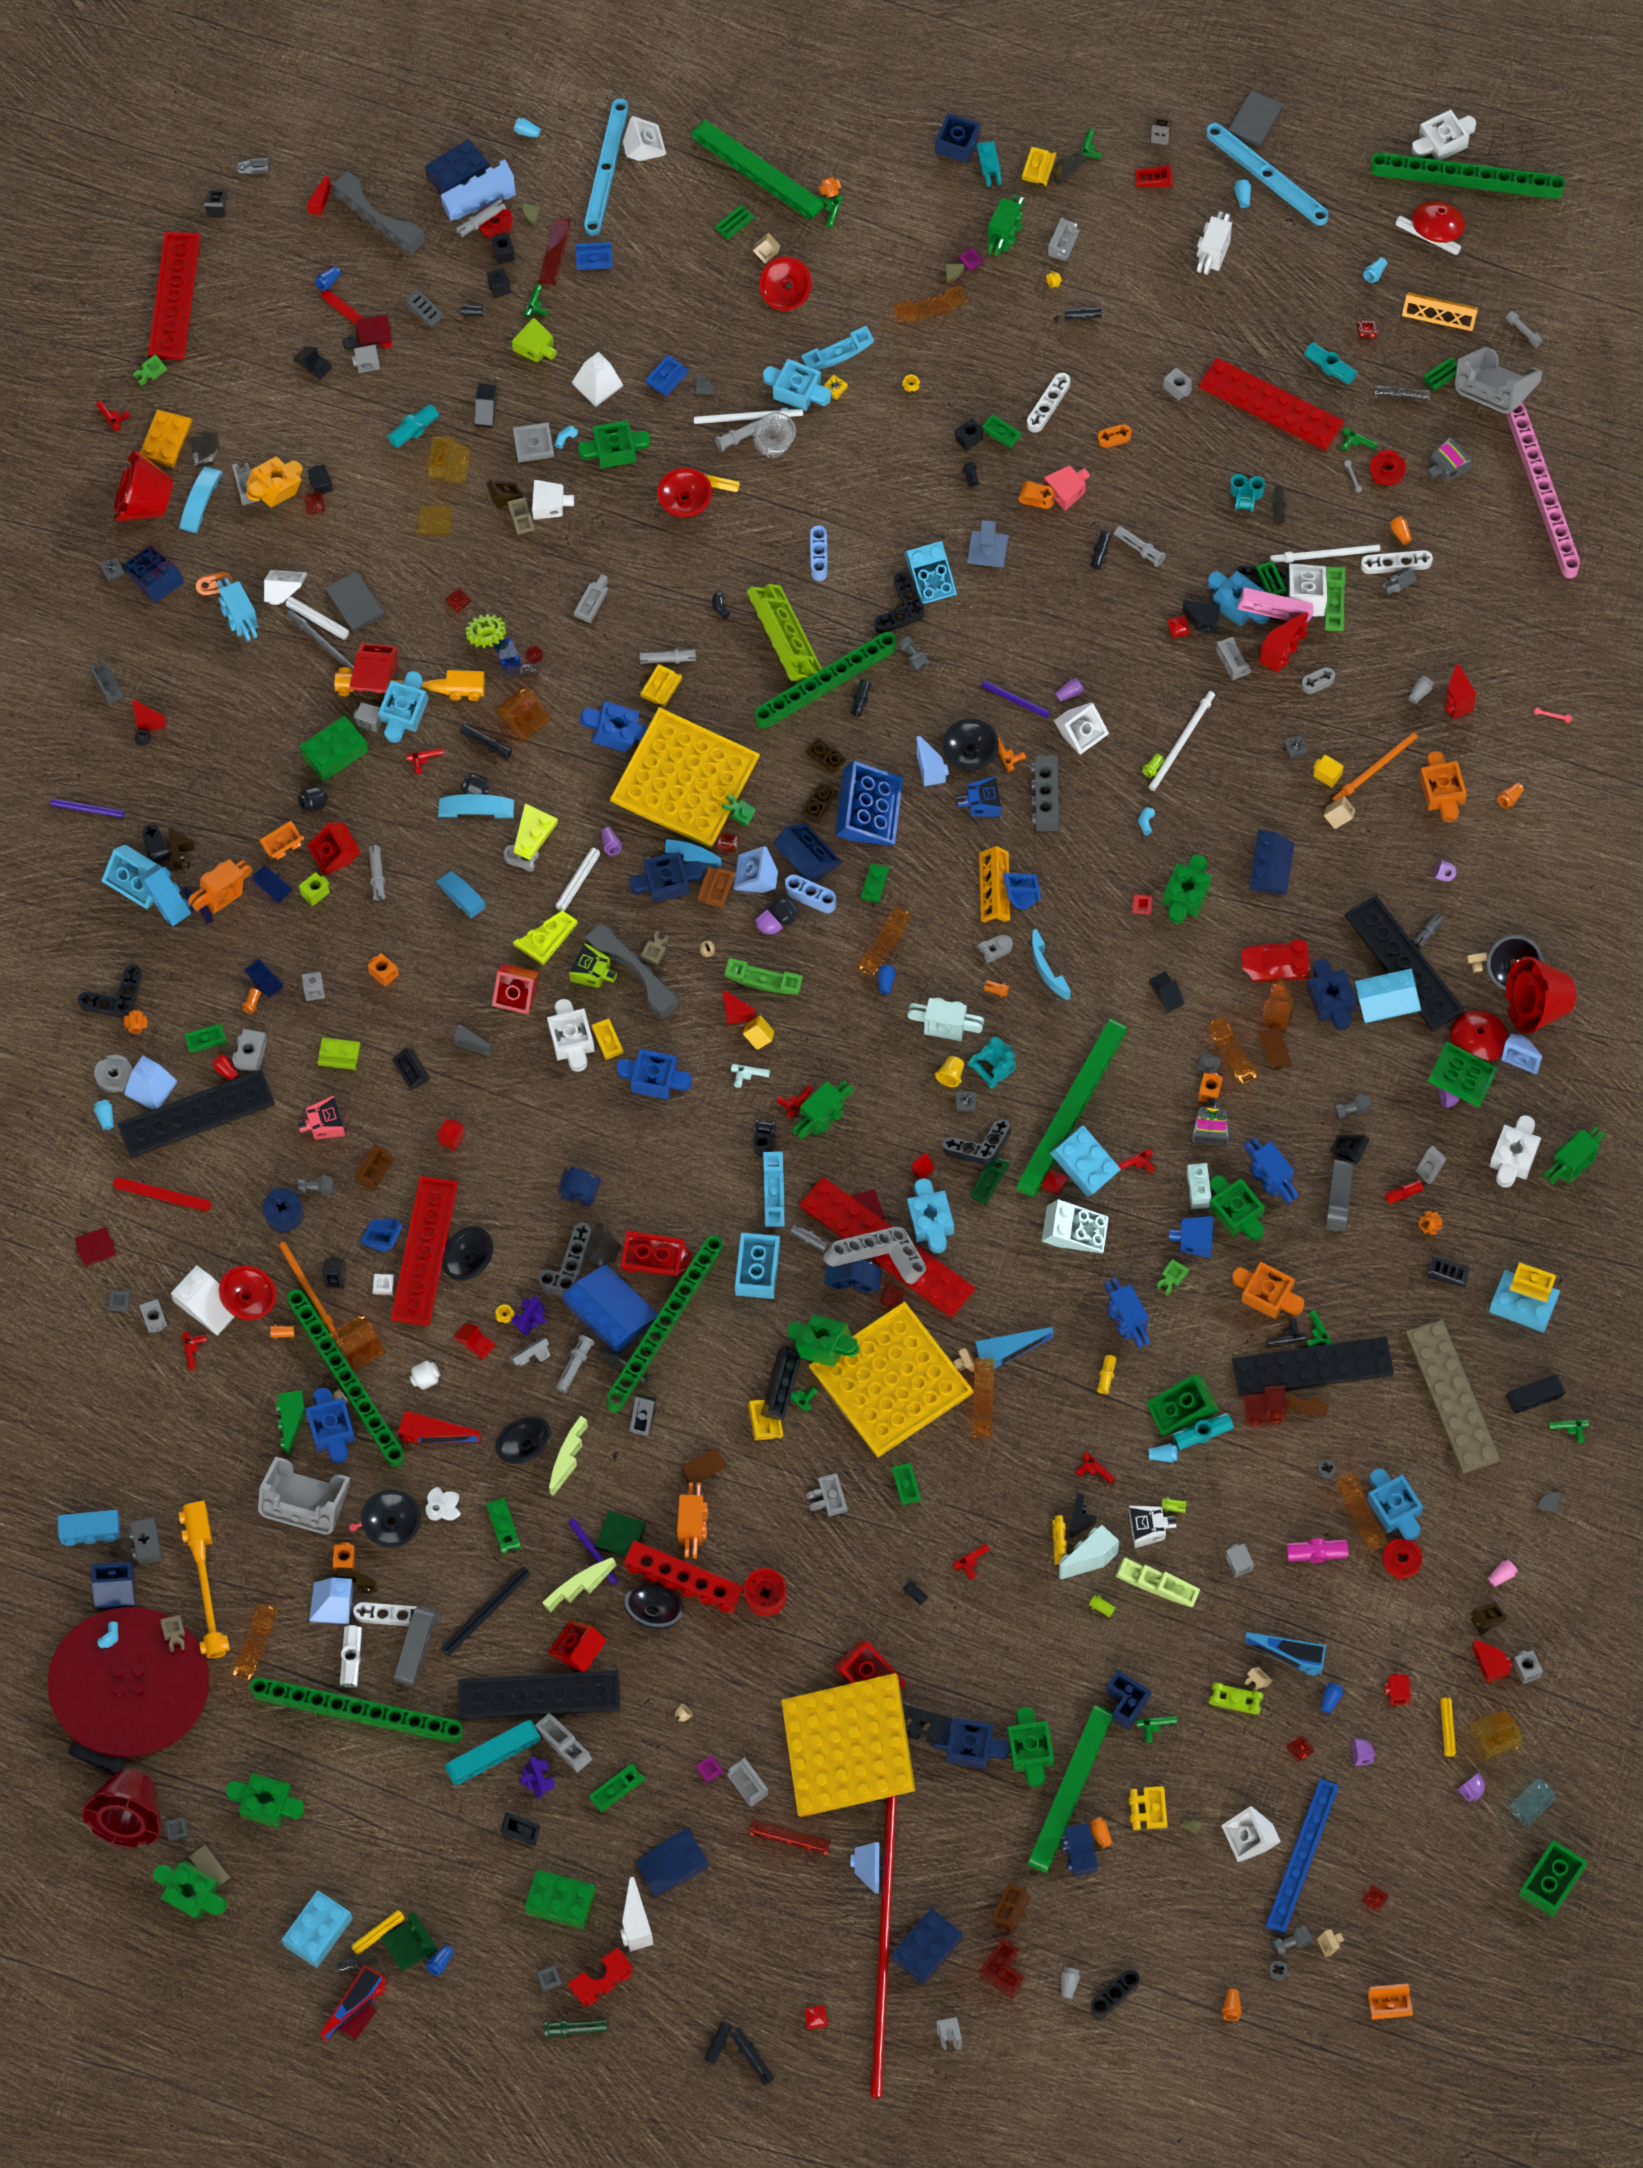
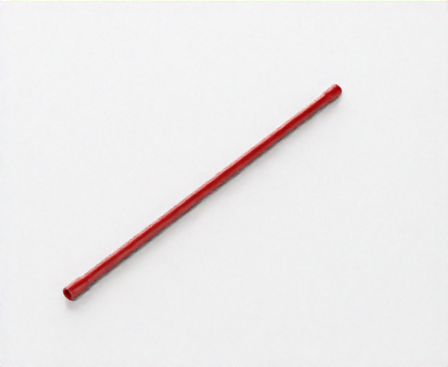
[870,1795,897,2099]

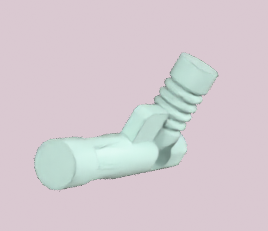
[731,1064,770,1088]

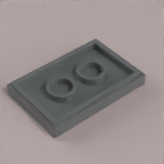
[1228,90,1283,147]
[325,571,385,632]

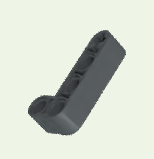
[1326,1159,1354,1232]
[538,1222,592,1297]
[394,1605,441,1687]

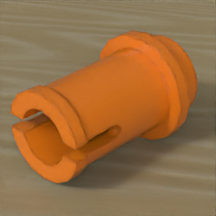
[984,980,1009,998]
[242,988,261,1014]
[271,1324,295,1339]

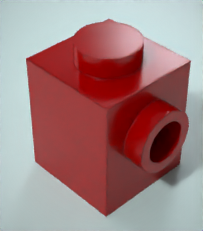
[437,1118,465,1151]
[1384,1673,1411,1705]

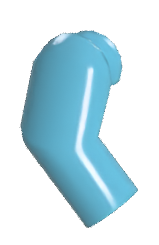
[554,426,578,449]
[1138,807,1155,835]
[98,1622,118,1648]

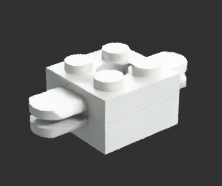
[1412,110,1476,160]
[1197,211,1232,275]
[547,999,594,1072]
[1490,1116,1541,1187]

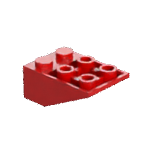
[1259,612,1309,673]
[349,643,398,693]

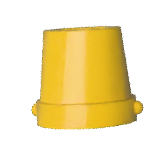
[935,1056,965,1087]

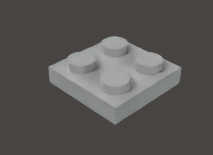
[513,422,554,463]

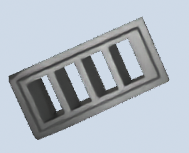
[405,289,444,328]
[454,1025,492,1056]

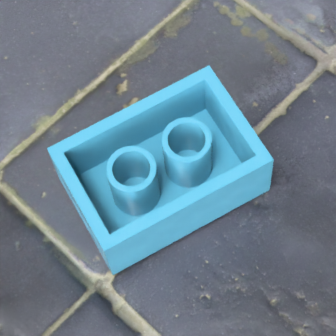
[1050,1125,1121,1197]
[735,1233,780,1299]
[1489,1270,1560,1333]
[282,1890,353,1968]

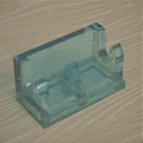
[1510,1778,1556,1827]

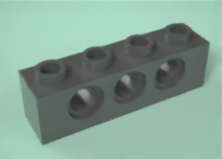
[1031,756,1059,831]

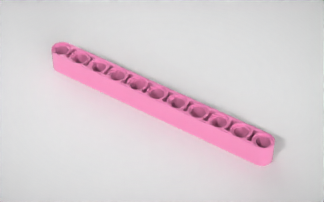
[1507,402,1580,578]

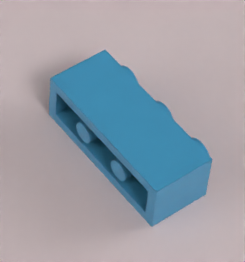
[139,865,191,926]
[58,1510,121,1546]

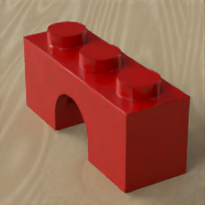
[568,1947,633,2008]

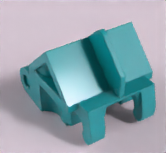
[967,1037,1016,1089]

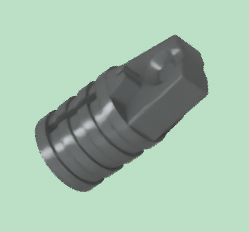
[237,157,270,174]
[1382,568,1417,594]

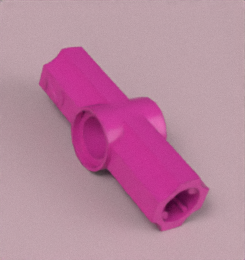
[1287,1538,1348,1563]

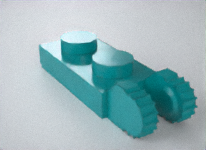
[976,141,1002,187]

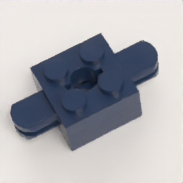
[629,852,703,903]
[1307,959,1357,1030]
[930,1717,1010,1769]

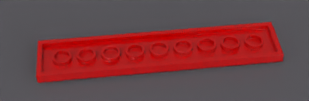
[799,1177,976,1319]

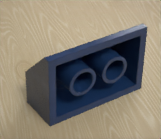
[773,823,842,882]
[1249,830,1294,895]

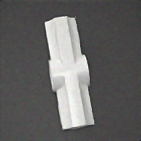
[340,1625,362,1688]

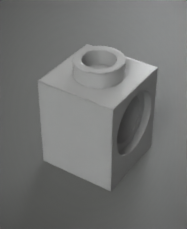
[352,345,380,373]
[1163,367,1192,400]
[353,702,381,733]
[302,972,325,1001]
[139,1299,167,1333]
[1225,1543,1254,1578]
[1513,1650,1543,1684]

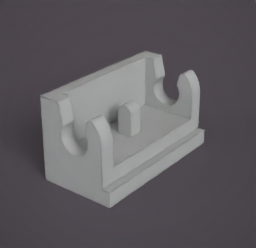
[1048,217,1079,262]
[232,462,260,505]
[1216,637,1251,681]
[727,1757,768,1807]
[936,2017,962,2050]

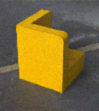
[743,1015,774,1050]

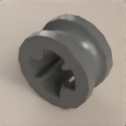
[1318,1459,1336,1479]
[1269,1961,1288,1980]

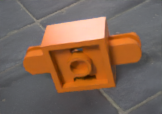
[1419,751,1467,822]
[188,859,252,914]
[1232,1262,1304,1319]
[677,1482,708,1559]

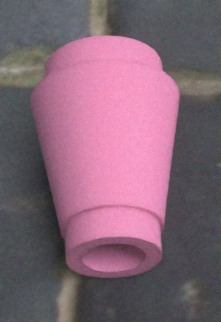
[1487,1559,1518,1587]

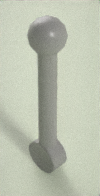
[1344,460,1362,493]

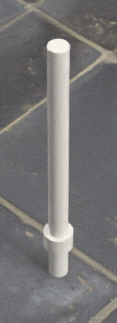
[694,408,803,424]
[1270,545,1380,563]

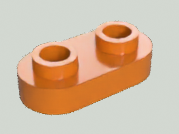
[196,572,233,595]

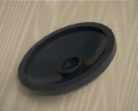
[943,719,999,770]
[1486,935,1543,990]
[442,1227,494,1281]
[495,1416,552,1464]
[361,1489,421,1548]
[624,1583,683,1630]

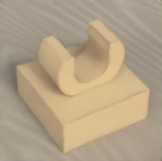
[1465,953,1487,973]
[954,1348,979,1372]
[1245,1667,1272,1691]
[1317,1929,1344,1957]

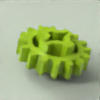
[466,614,506,648]

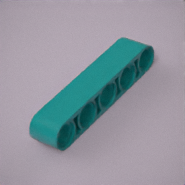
[444,1720,541,1785]

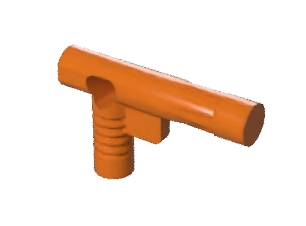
[998,737,1026,772]

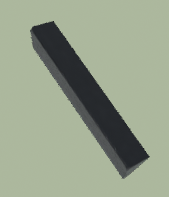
[761,1346,801,1421]

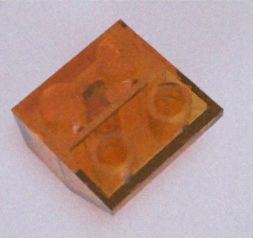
[1262,977,1294,1033]
[330,1314,386,1372]

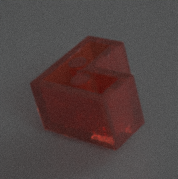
[1243,1386,1287,1426]
[979,1938,1025,2000]

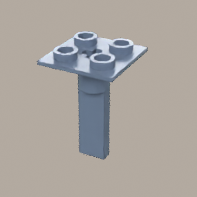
[967,520,1009,568]

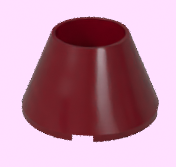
[81,1770,162,1848]

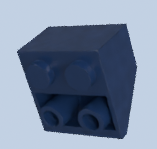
[91,1561,135,1610]

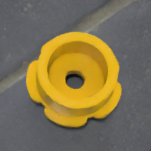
[1046,271,1061,288]
[902,374,920,392]
[495,1305,514,1323]

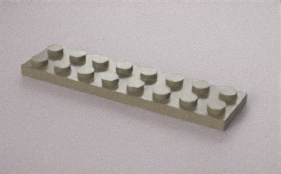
[1406,1320,1500,1474]

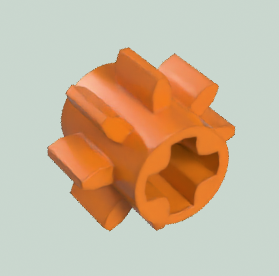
[818,176,842,198]
[124,1010,148,1034]
[1419,1211,1443,1235]

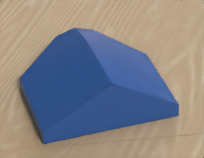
[1003,873,1041,910]
[360,1218,402,1252]

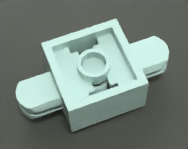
[907,998,984,1042]

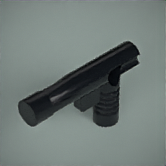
[1266,1318,1306,1346]

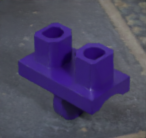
[511,1296,546,1336]
[519,1757,555,1799]

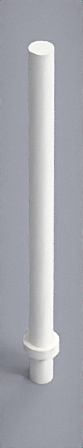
[1149,691,1215,791]

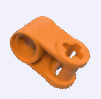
[1018,481,1054,509]

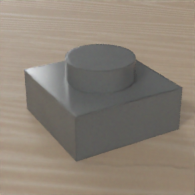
[1197,1053,1221,1075]

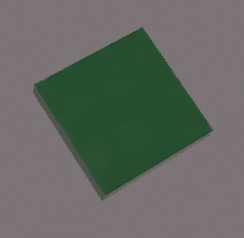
[595,1510,646,1558]

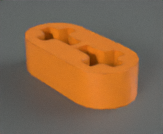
[1098,424,1132,448]

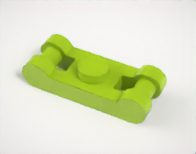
[1209,1683,1264,1715]

